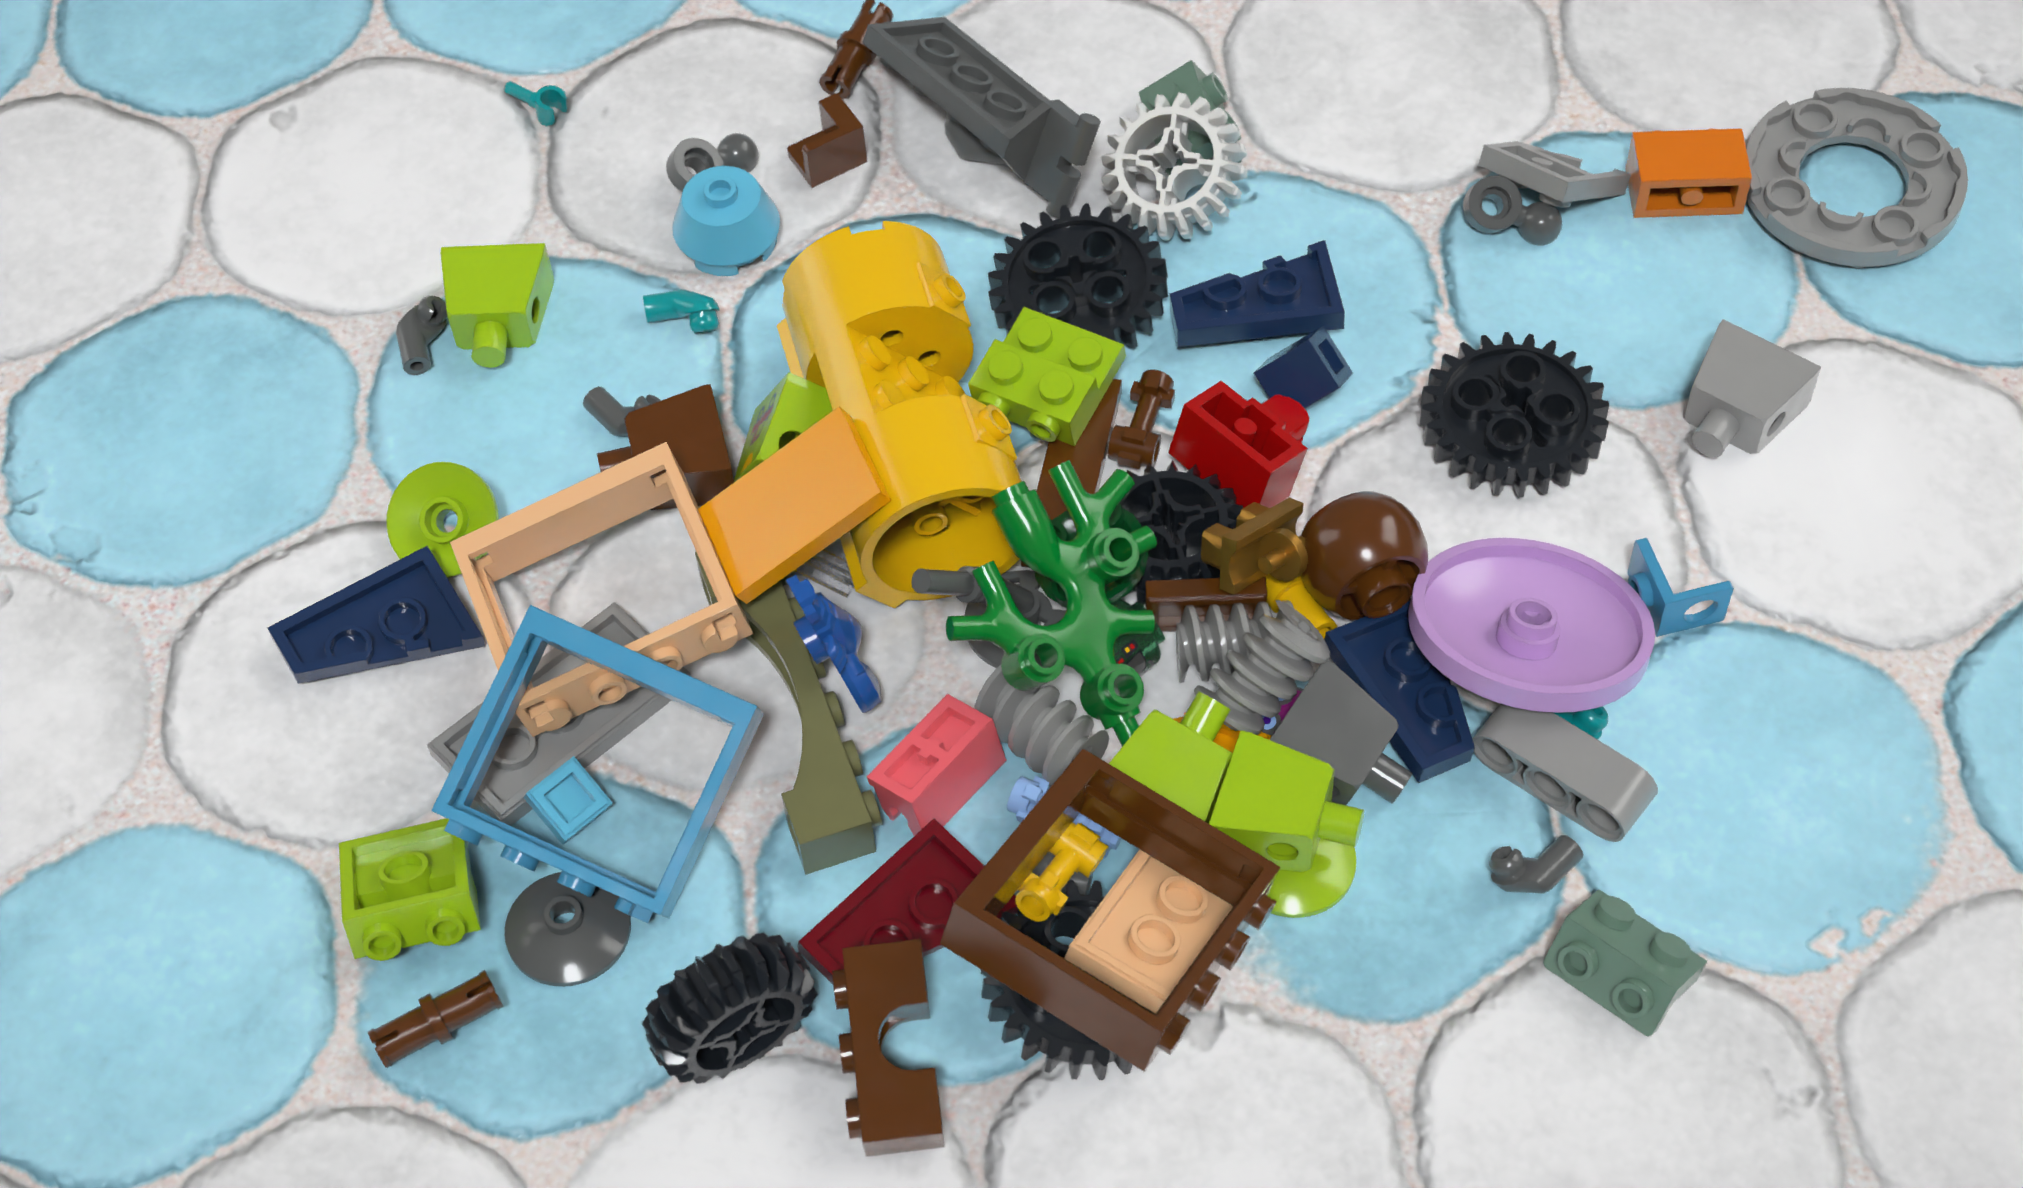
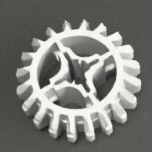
[1101,92,1248,241]

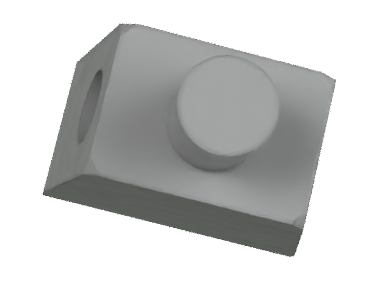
[1684,319,1821,457]

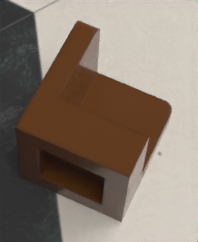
[787,93,867,188]

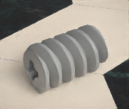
[1176,600,1294,682]
[1194,600,1330,735]
[974,665,1109,786]

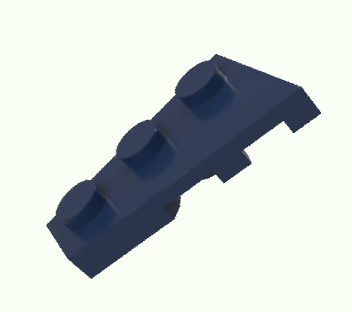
[1169,240,1345,347]

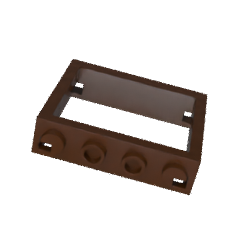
[940,749,1281,1072]

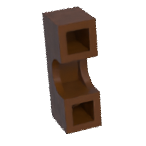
[832,939,945,1157]

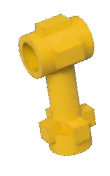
[1016,822,1109,922]

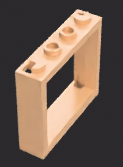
[450,442,753,737]

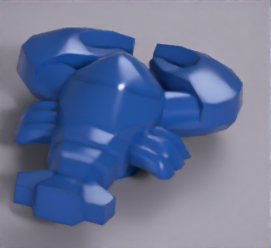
[786,575,881,713]

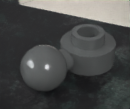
[666,133,759,192]
[1463,176,1562,246]

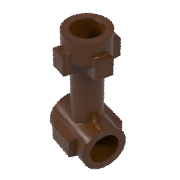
[1108,369,1175,469]

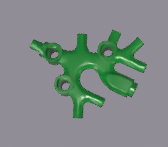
[946,460,1157,747]

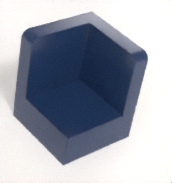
[1254,326,1353,408]

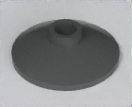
[504,872,631,987]

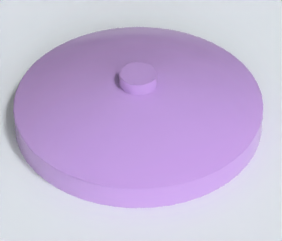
[1408,538,1655,713]

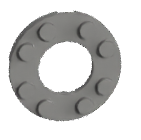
[1746,88,1968,269]

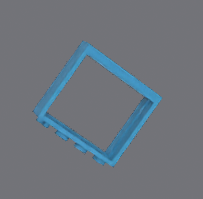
[431,605,764,923]

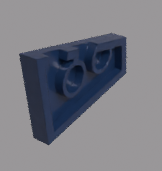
[267,546,485,684]
[1324,598,1475,783]

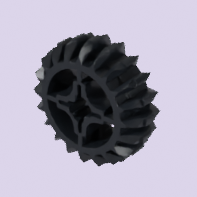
[1120,460,1243,608]
[642,932,817,1084]

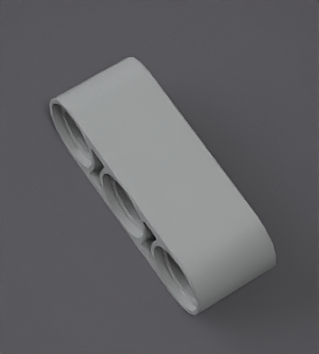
[1472,704,1658,842]

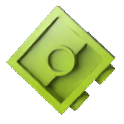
[968,307,1126,446]
[339,818,481,961]

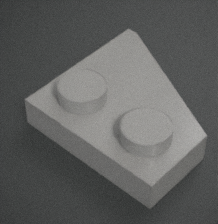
[1478,141,1631,207]

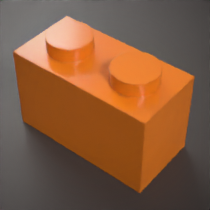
[1625,128,1752,218]

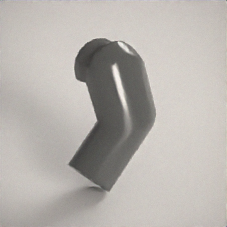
[396,296,447,375]
[1489,835,1584,894]

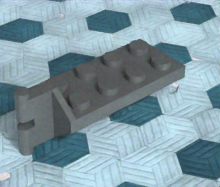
[863,17,1101,218]

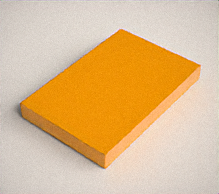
[698,406,891,604]

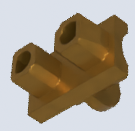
[1201,497,1308,595]

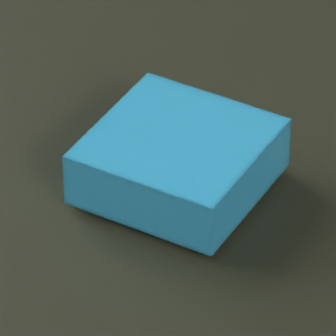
[524,756,613,845]

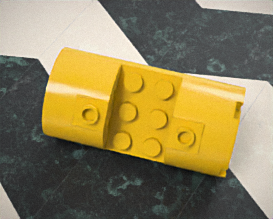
[776,221,1022,609]

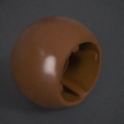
[1300,491,1428,620]

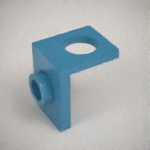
[1627,538,1734,637]

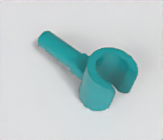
[504,81,567,126]

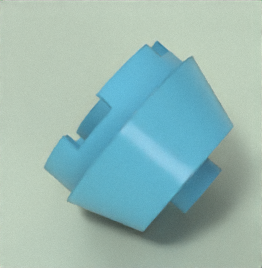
[672,166,780,276]

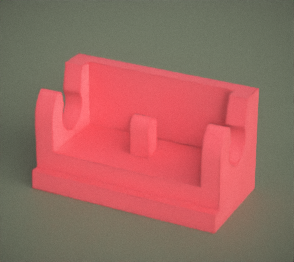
[867,694,1006,836]

